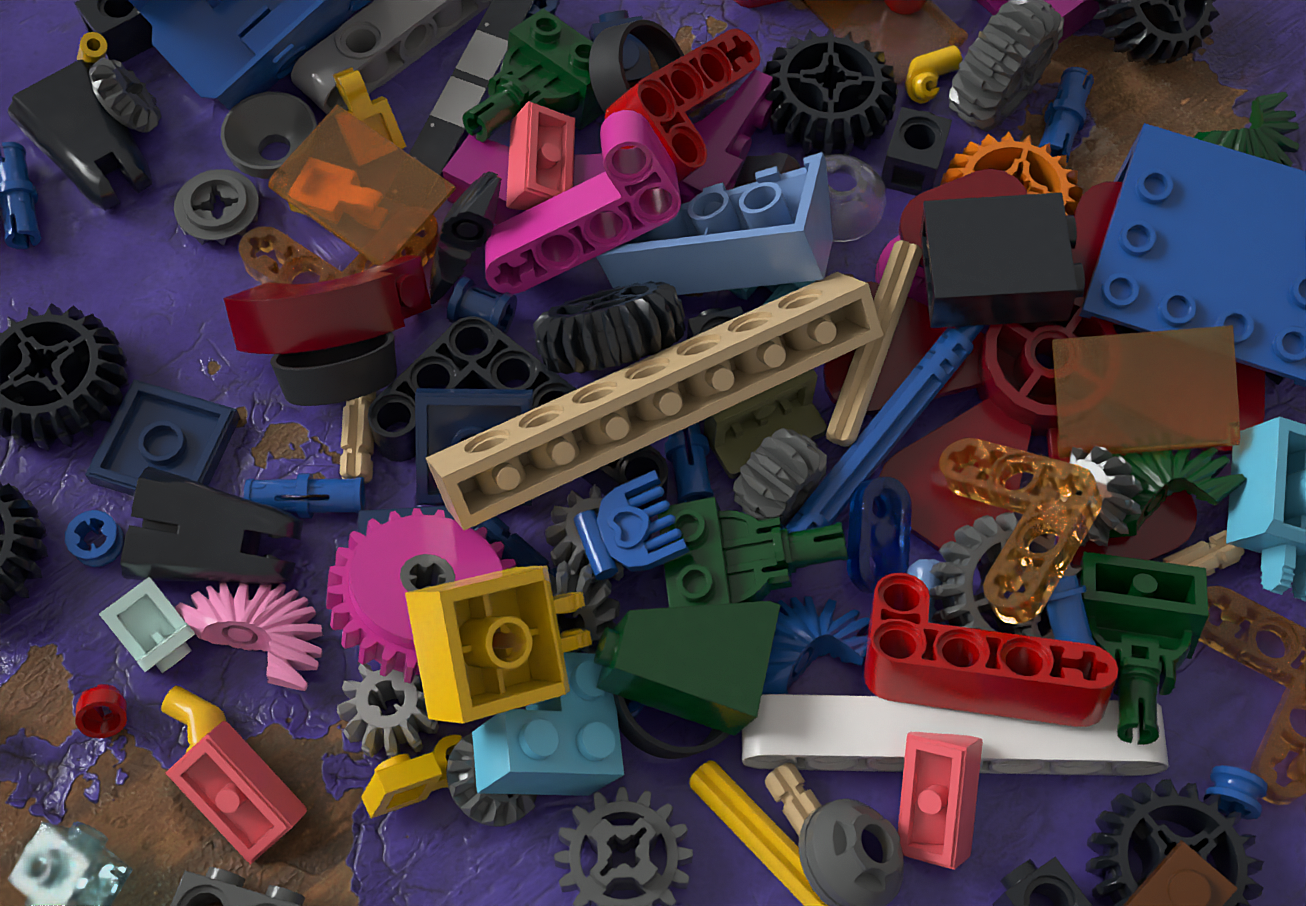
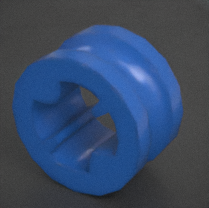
[65,510,125,567]
[1203,765,1268,820]

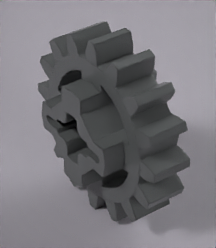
[554,787,693,906]

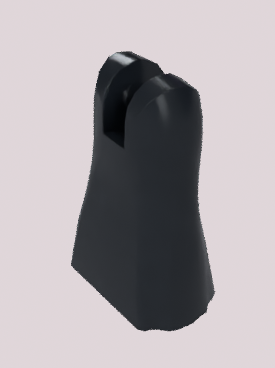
[8,59,152,211]
[120,466,303,585]

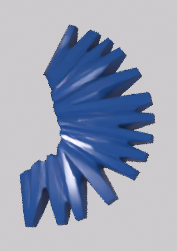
[762,596,870,695]

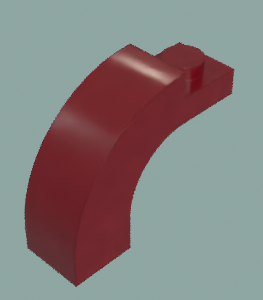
[223,255,432,354]

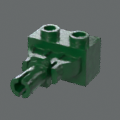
[462,8,604,142]
[658,497,849,608]
[1077,552,1209,745]

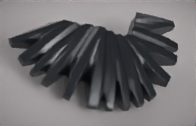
[429,171,502,305]

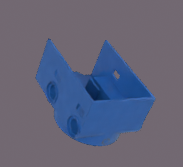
[128,0,371,110]

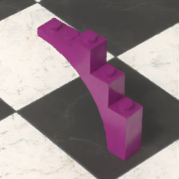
[442,69,773,236]

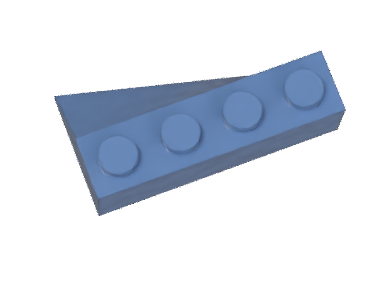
[596,152,833,295]

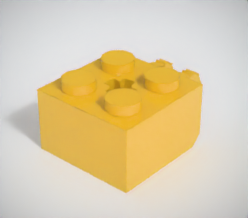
[405,565,592,723]

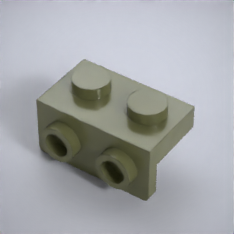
[703,369,827,479]

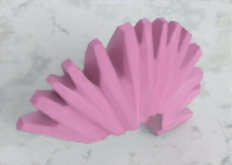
[175,582,322,691]

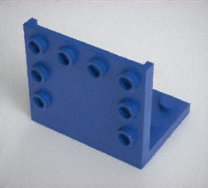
[1079,123,1306,387]

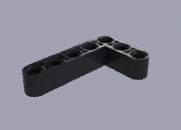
[367,316,668,510]

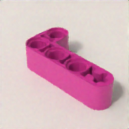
[485,110,681,294]

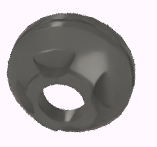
[221,92,318,179]
[798,798,904,906]

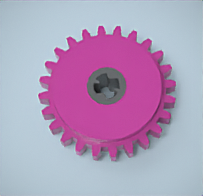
[326,508,516,683]

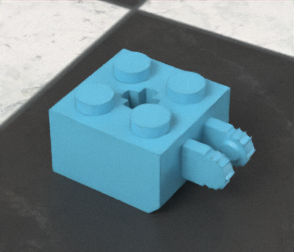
[1226,416,1306,601]

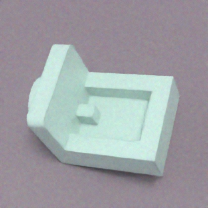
[99,577,195,673]

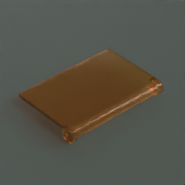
[801,0,968,85]
[268,105,456,266]
[1052,325,1240,458]

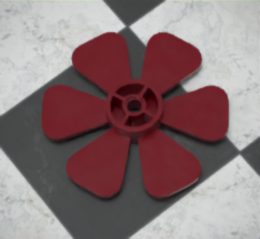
[823,168,1265,566]

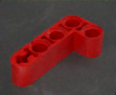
[605,28,761,189]
[864,573,1118,727]

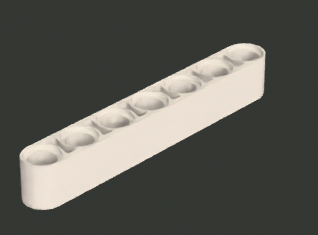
[742,694,1169,776]

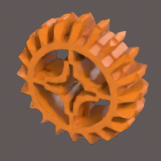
[940,131,1083,215]

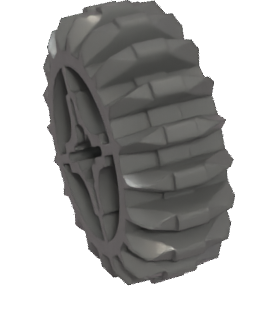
[949,0,1064,132]
[929,512,1082,639]

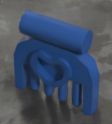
[573,470,690,580]

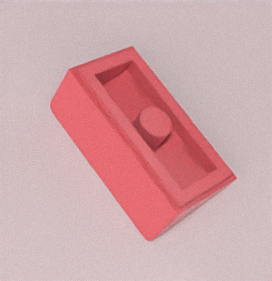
[506,101,575,210]
[165,721,307,865]
[898,731,983,870]

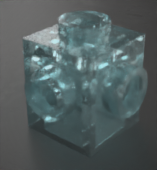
[7,821,133,906]

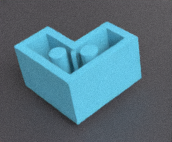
[472,652,624,796]

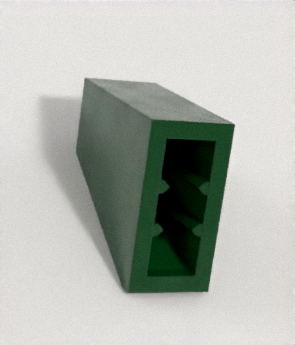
[594,601,780,736]

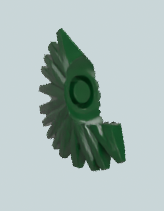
[1193,91,1299,167]
[1090,433,1246,538]

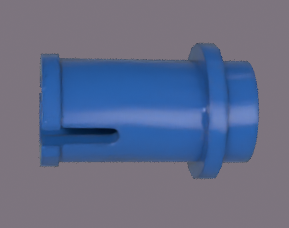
[1037,574,1096,646]

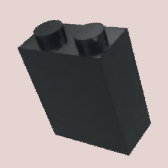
[920,193,1085,328]

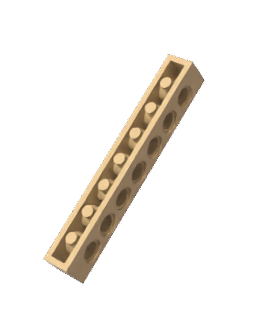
[426,272,884,531]

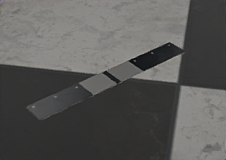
[386,0,534,211]

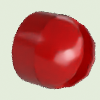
[75,684,127,738]

